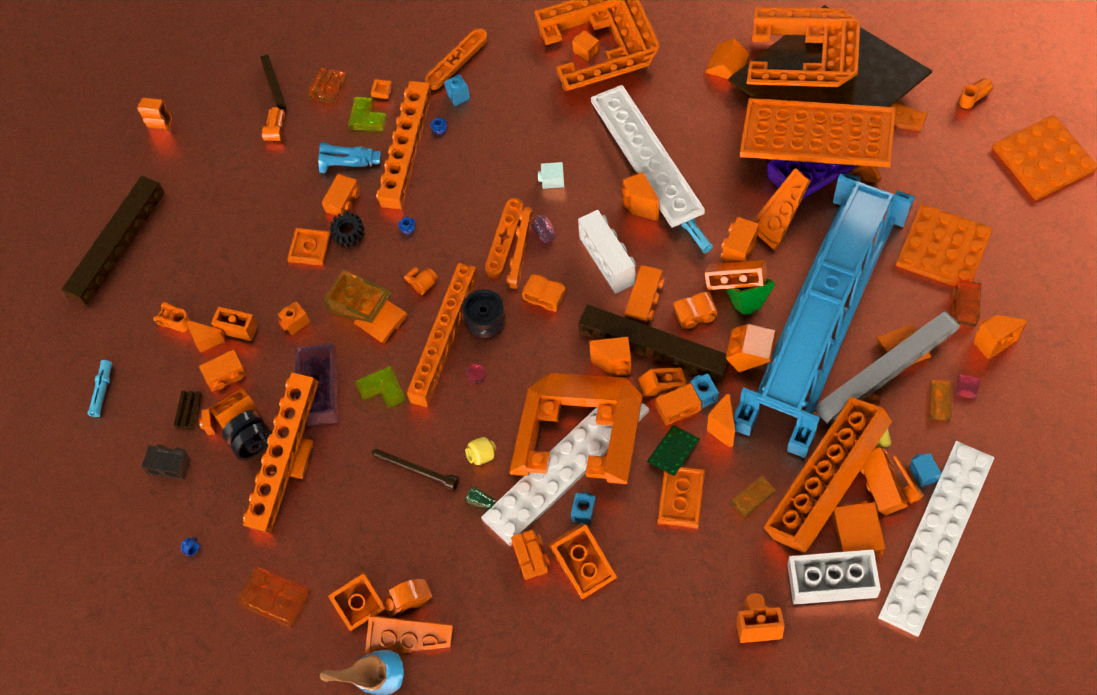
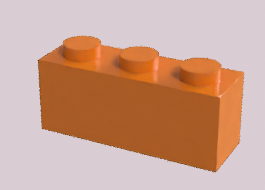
[705,260,767,290]
[625,265,665,325]
[861,447,908,516]

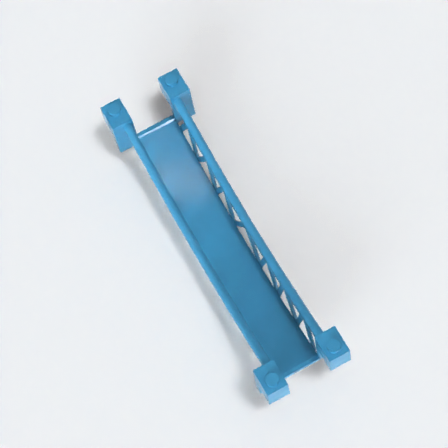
[733,173,915,459]

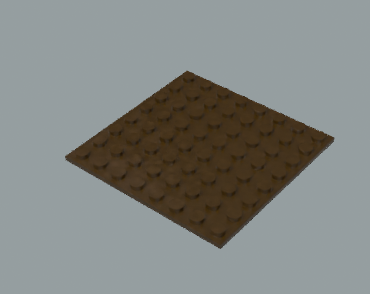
[728,5,932,107]

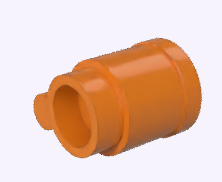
[404,267,438,295]

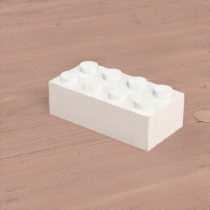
[578,210,636,294]
[787,550,881,605]

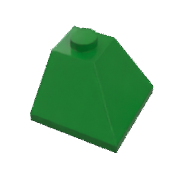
[726,278,775,315]

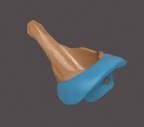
[319,650,404,695]

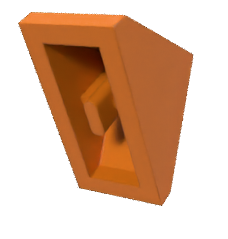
[186,320,227,353]

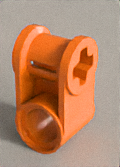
[153,303,191,332]

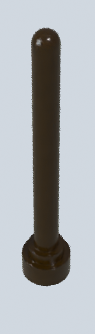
[372,449,460,492]

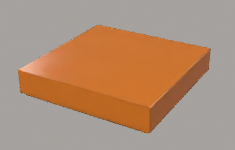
[287,228,332,266]

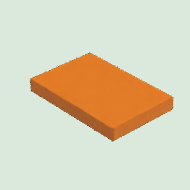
[658,467,705,528]

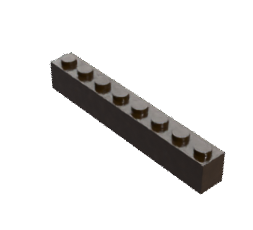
[62,175,164,306]
[578,304,730,383]

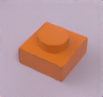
[371,79,392,99]
[199,409,216,435]

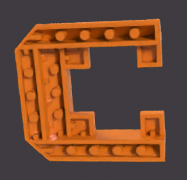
[534,0,660,91]
[747,7,860,87]
[509,373,643,484]

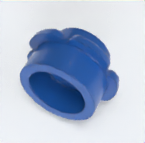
[430,117,447,134]
[398,217,416,234]
[181,537,200,556]

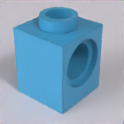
[444,74,470,106]
[690,374,719,408]
[909,453,942,488]
[571,492,596,526]

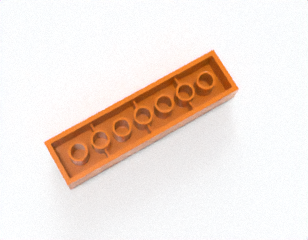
[764,397,892,554]

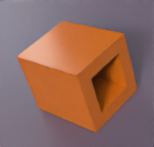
[572,30,600,62]

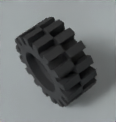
[330,212,365,247]

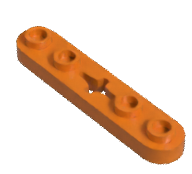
[425,28,488,90]
[485,198,524,278]
[506,207,533,289]

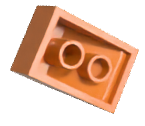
[548,523,617,599]

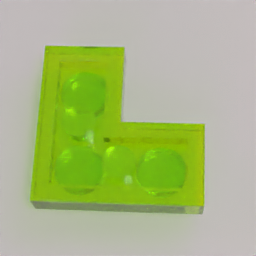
[348,97,387,132]
[355,366,405,408]

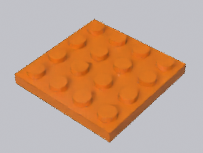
[992,114,1097,201]
[896,203,993,291]

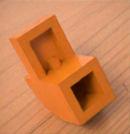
[382,579,432,618]

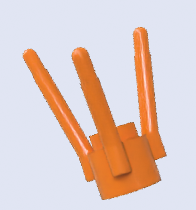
[893,456,924,504]

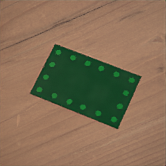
[647,425,700,476]

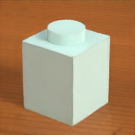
[538,162,564,189]

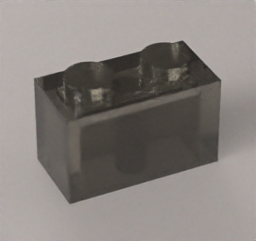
[141,445,191,480]

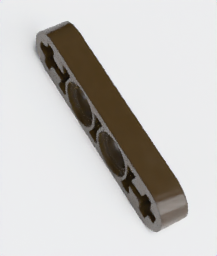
[260,54,286,109]

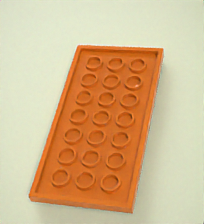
[740,98,896,168]

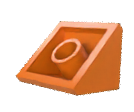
[705,38,750,79]
[707,394,735,447]

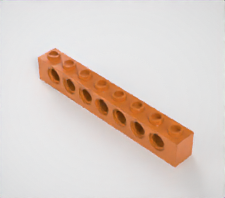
[376,81,432,210]
[407,263,478,407]
[243,372,319,534]

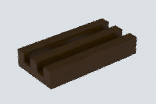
[174,390,202,429]

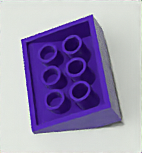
[768,159,859,199]

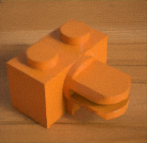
[736,593,785,643]

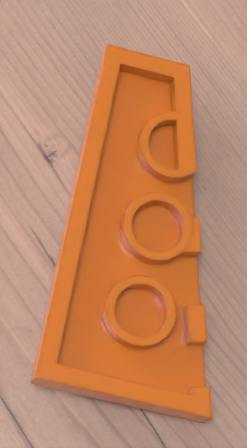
[752,169,811,251]
[365,615,453,655]

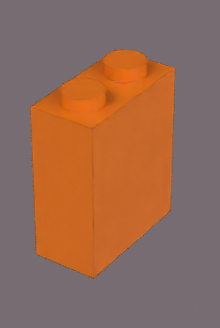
[831,501,885,557]

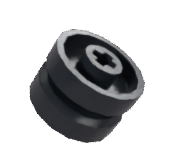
[462,289,506,338]
[221,410,272,460]

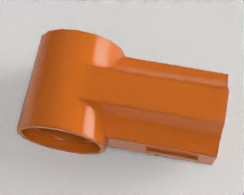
[958,78,994,109]
[262,107,285,141]

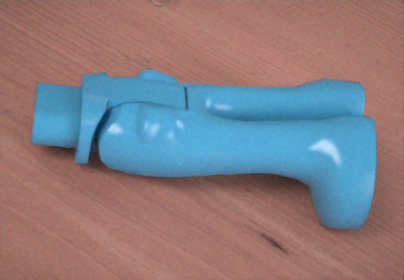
[319,142,381,173]

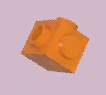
[278,301,310,335]

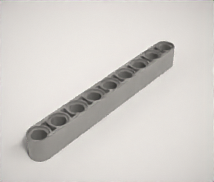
[814,311,960,425]

